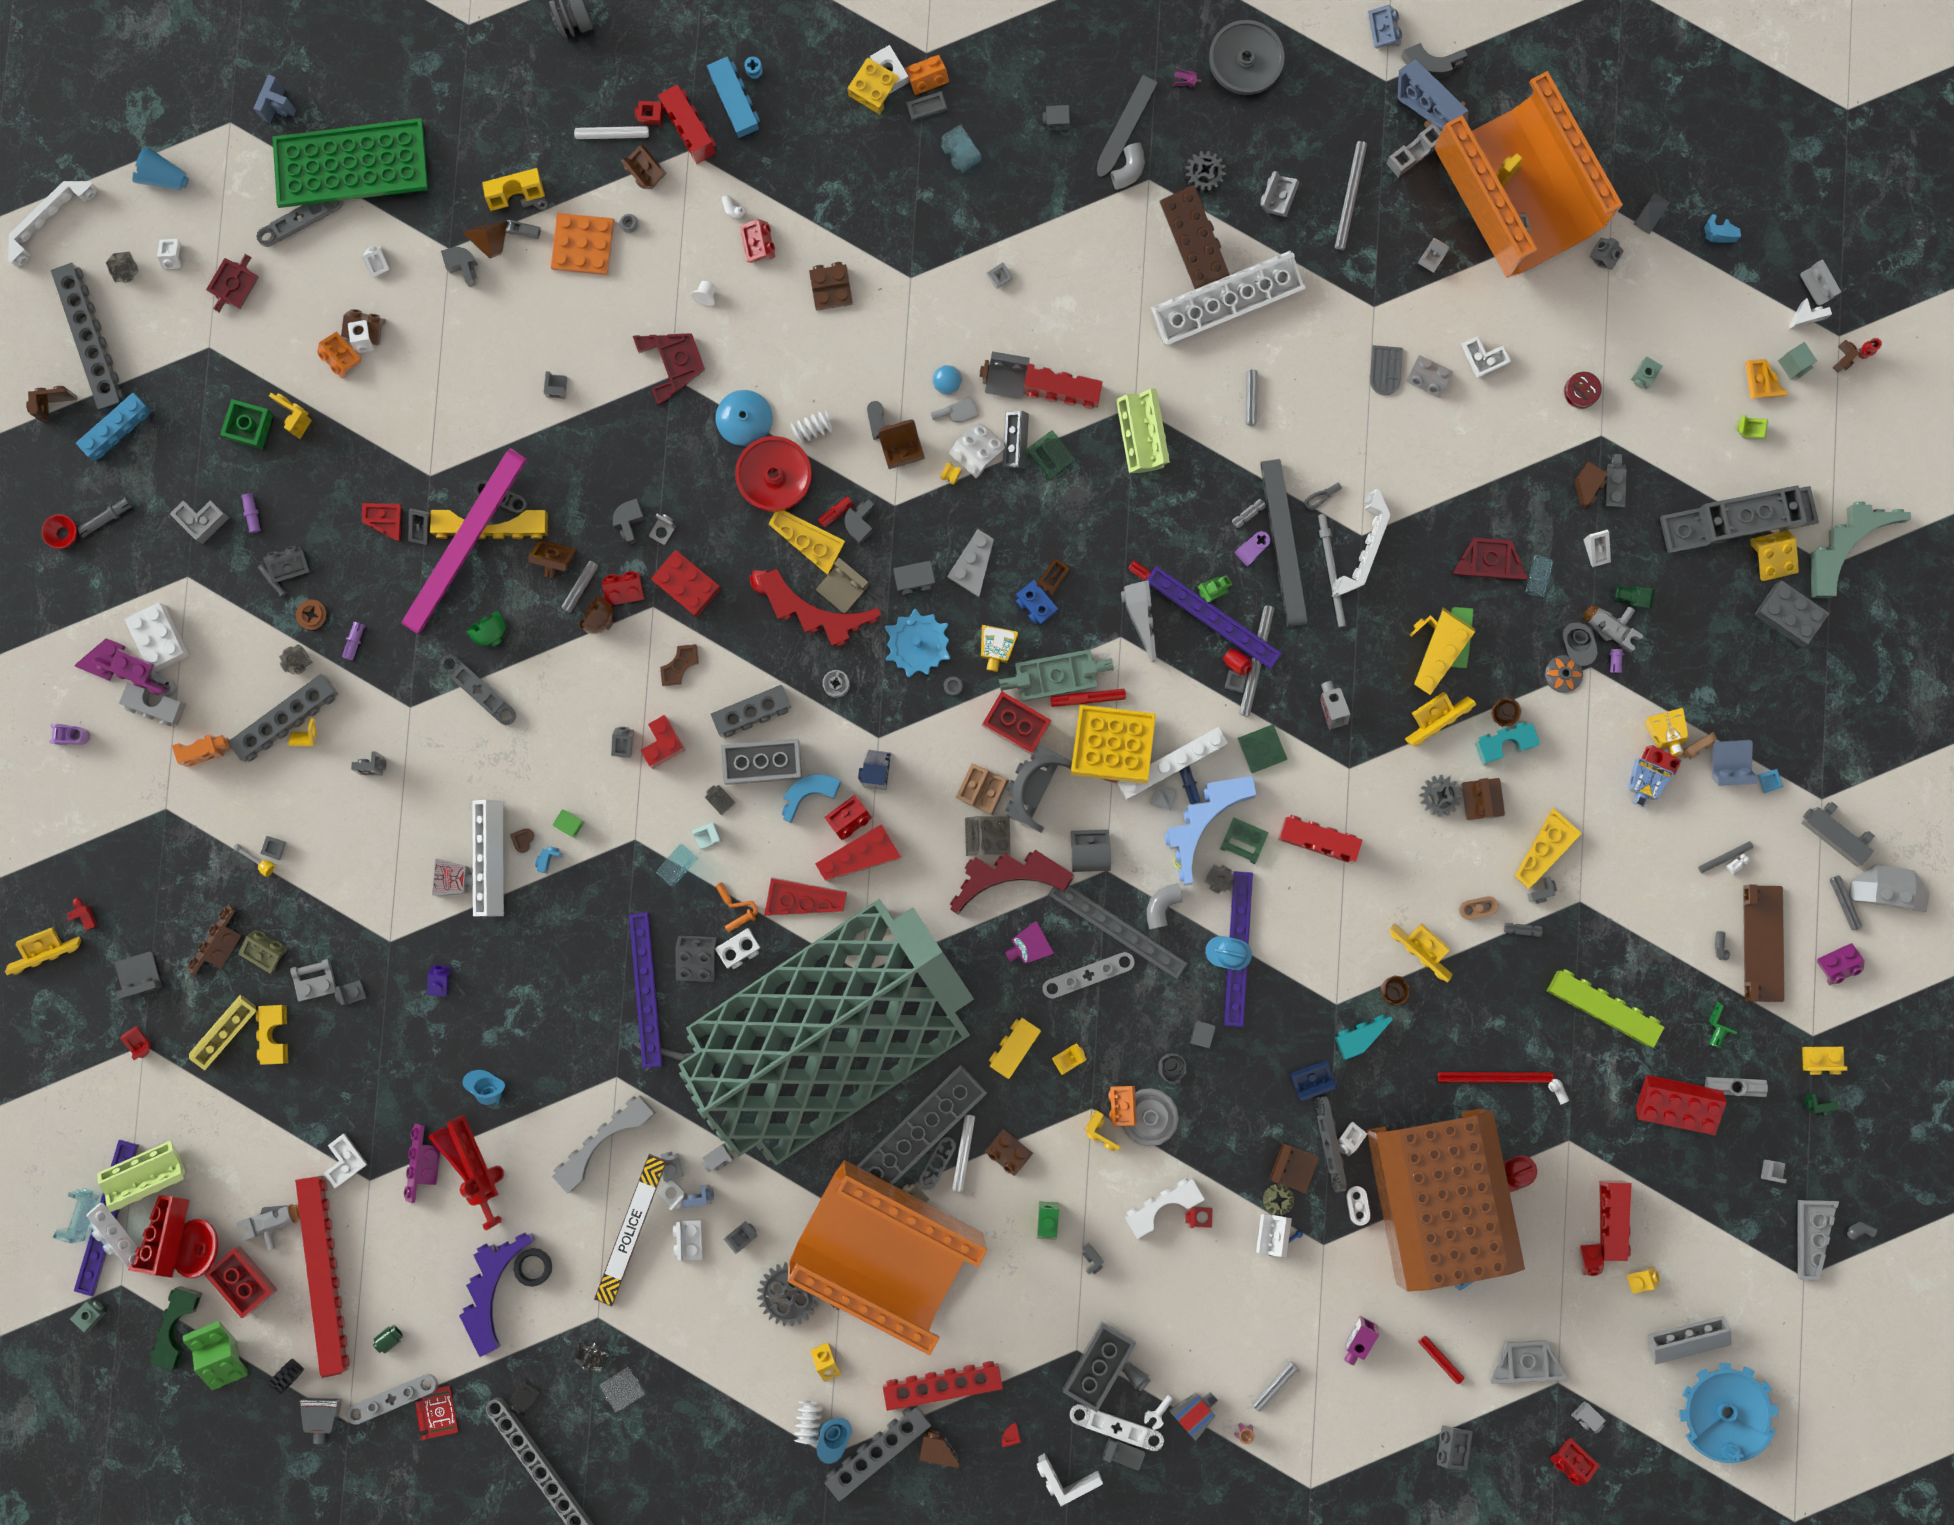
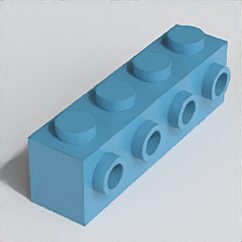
[707,57,760,138]
[76,393,152,461]

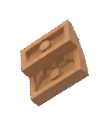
[956,763,1009,815]

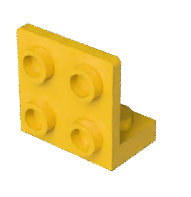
[847,58,899,115]
[269,393,312,439]
[1750,530,1799,581]
[1084,1110,1121,1152]

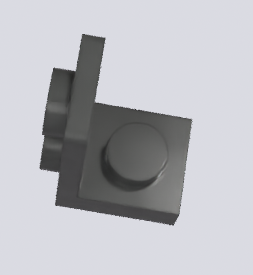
[1102,1438,1145,1470]

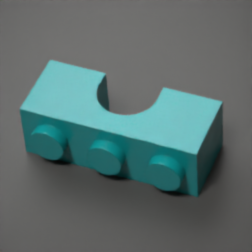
[1475,721,1540,765]

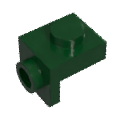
[1805,1093,1839,1116]

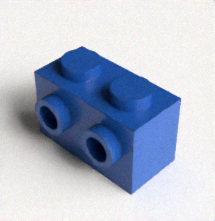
[1016,580,1058,626]

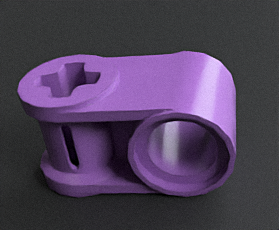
[1234,531,1270,567]
[49,724,90,745]

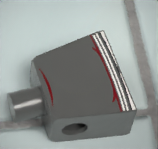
[300,1398,342,1444]

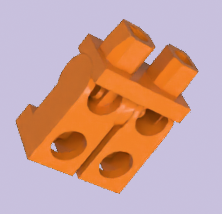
[172,734,232,767]

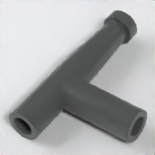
[258,563,287,597]

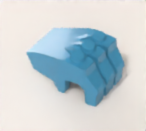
[1704,214,1741,243]

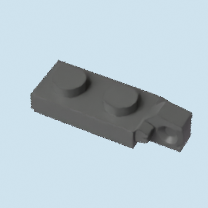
[1605,454,1626,508]

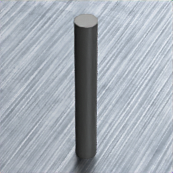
[1698,841,1753,873]

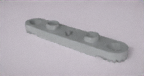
[1043,952,1134,998]
[346,1374,438,1425]

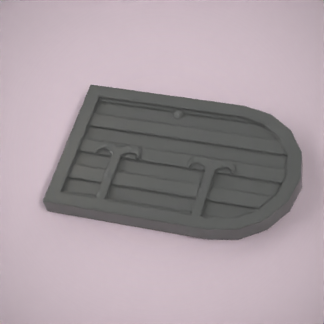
[1369,345,1403,395]

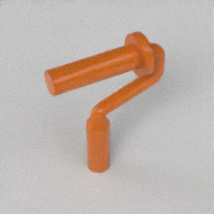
[716,882,758,932]

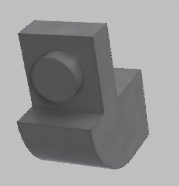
[441,247,478,287]
[613,498,645,545]
[845,499,875,545]

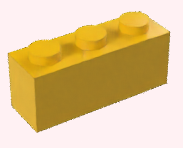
[989,1018,1041,1079]

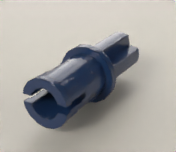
[1179,765,1200,804]

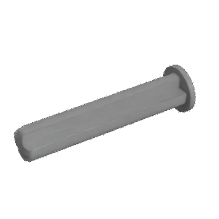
[1252,1360,1300,1412]

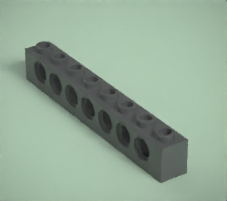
[51,262,125,414]

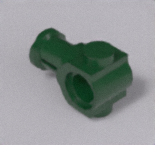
[1614,585,1655,608]

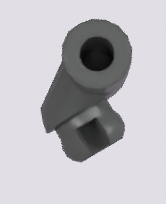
[520,197,548,210]
[1847,1222,1877,1240]

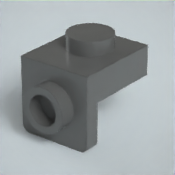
[1527,877,1557,904]
[724,1221,758,1254]

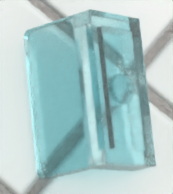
[656,844,698,887]

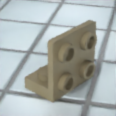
[816,558,869,614]

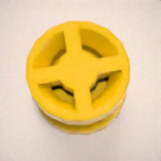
[940,462,962,485]

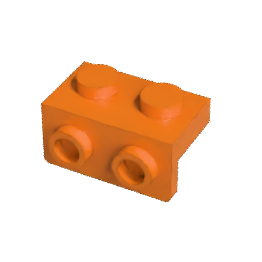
[904,55,949,95]

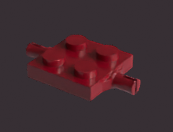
[206,254,259,313]

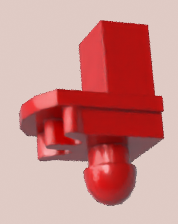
[66,898,97,930]

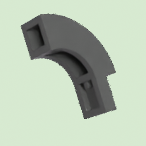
[1401,43,1468,79]

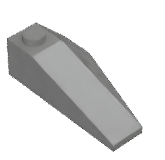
[1121,581,1156,662]

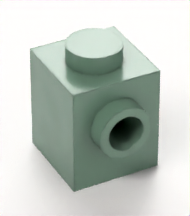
[1631,356,1663,389]
[70,1300,106,1332]

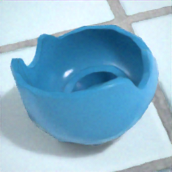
[933,365,962,394]

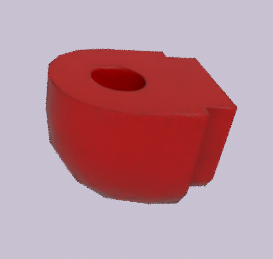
[750,571,770,595]

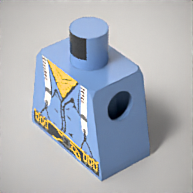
[1628,758,1673,807]

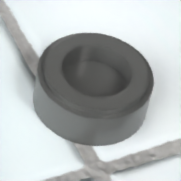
[944,676,963,696]

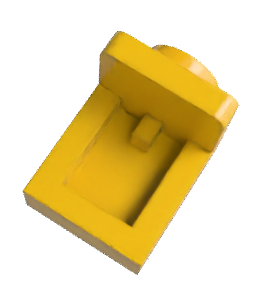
[1052,1043,1087,1075]
[1626,1266,1660,1294]

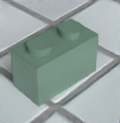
[1778,342,1817,379]

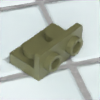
[238,930,287,974]

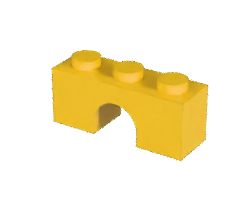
[482,168,545,211]
[256,1005,288,1065]

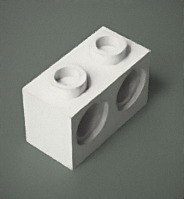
[715,928,761,970]

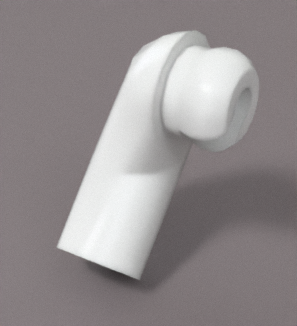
[721,195,745,219]

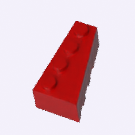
[1599,1181,1632,1261]
[128,1195,190,1278]

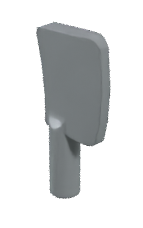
[931,397,977,422]

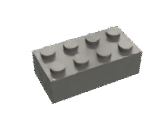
[1062,1321,1136,1412]

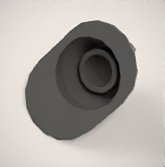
[1563,622,1598,666]

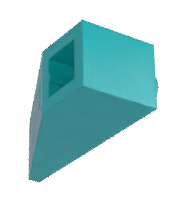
[1335,1014,1392,1060]

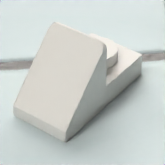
[1789,298,1832,329]

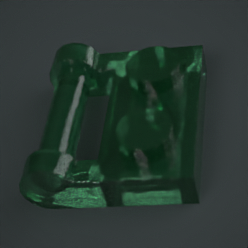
[1025,430,1075,481]
[1220,817,1269,864]

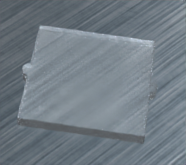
[599,1366,645,1413]

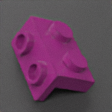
[1817,943,1865,986]

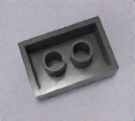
[1754,580,1829,648]

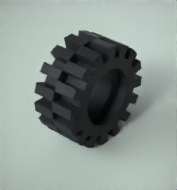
[267,1358,304,1396]

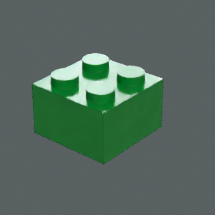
[220,399,274,450]

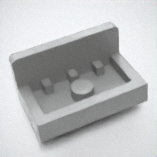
[1261,171,1299,217]
[1406,355,1453,398]

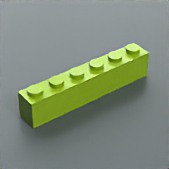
[1547,969,1664,1048]

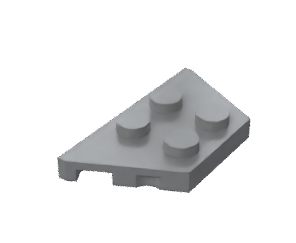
[1490,1340,1568,1384]

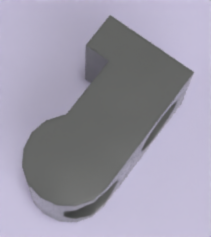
[867,401,890,440]

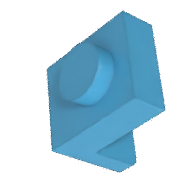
[535,846,563,874]

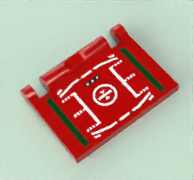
[415,1385,459,1440]

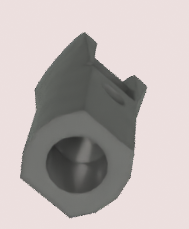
[505,220,541,239]

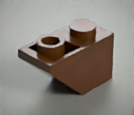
[1574,461,1608,508]

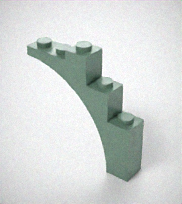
[1810,502,1911,598]

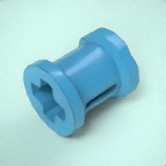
[744,57,763,79]

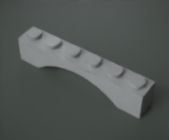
[552,1096,656,1194]

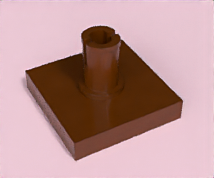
[528,540,577,578]

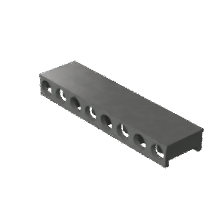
[857,1065,988,1185]

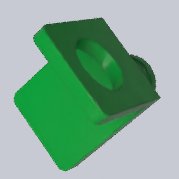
[1709,1002,1738,1048]

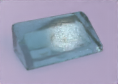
[1525,554,1553,597]

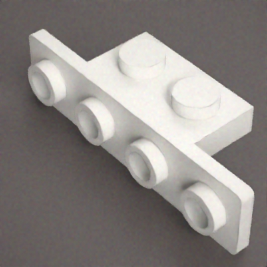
[86,1203,137,1268]

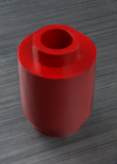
[1223,649,1252,676]

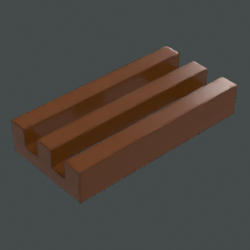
[1036,558,1071,595]

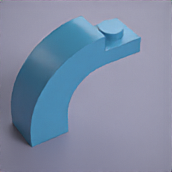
[782,774,842,823]

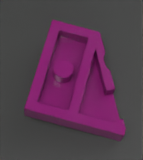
[75,638,126,681]

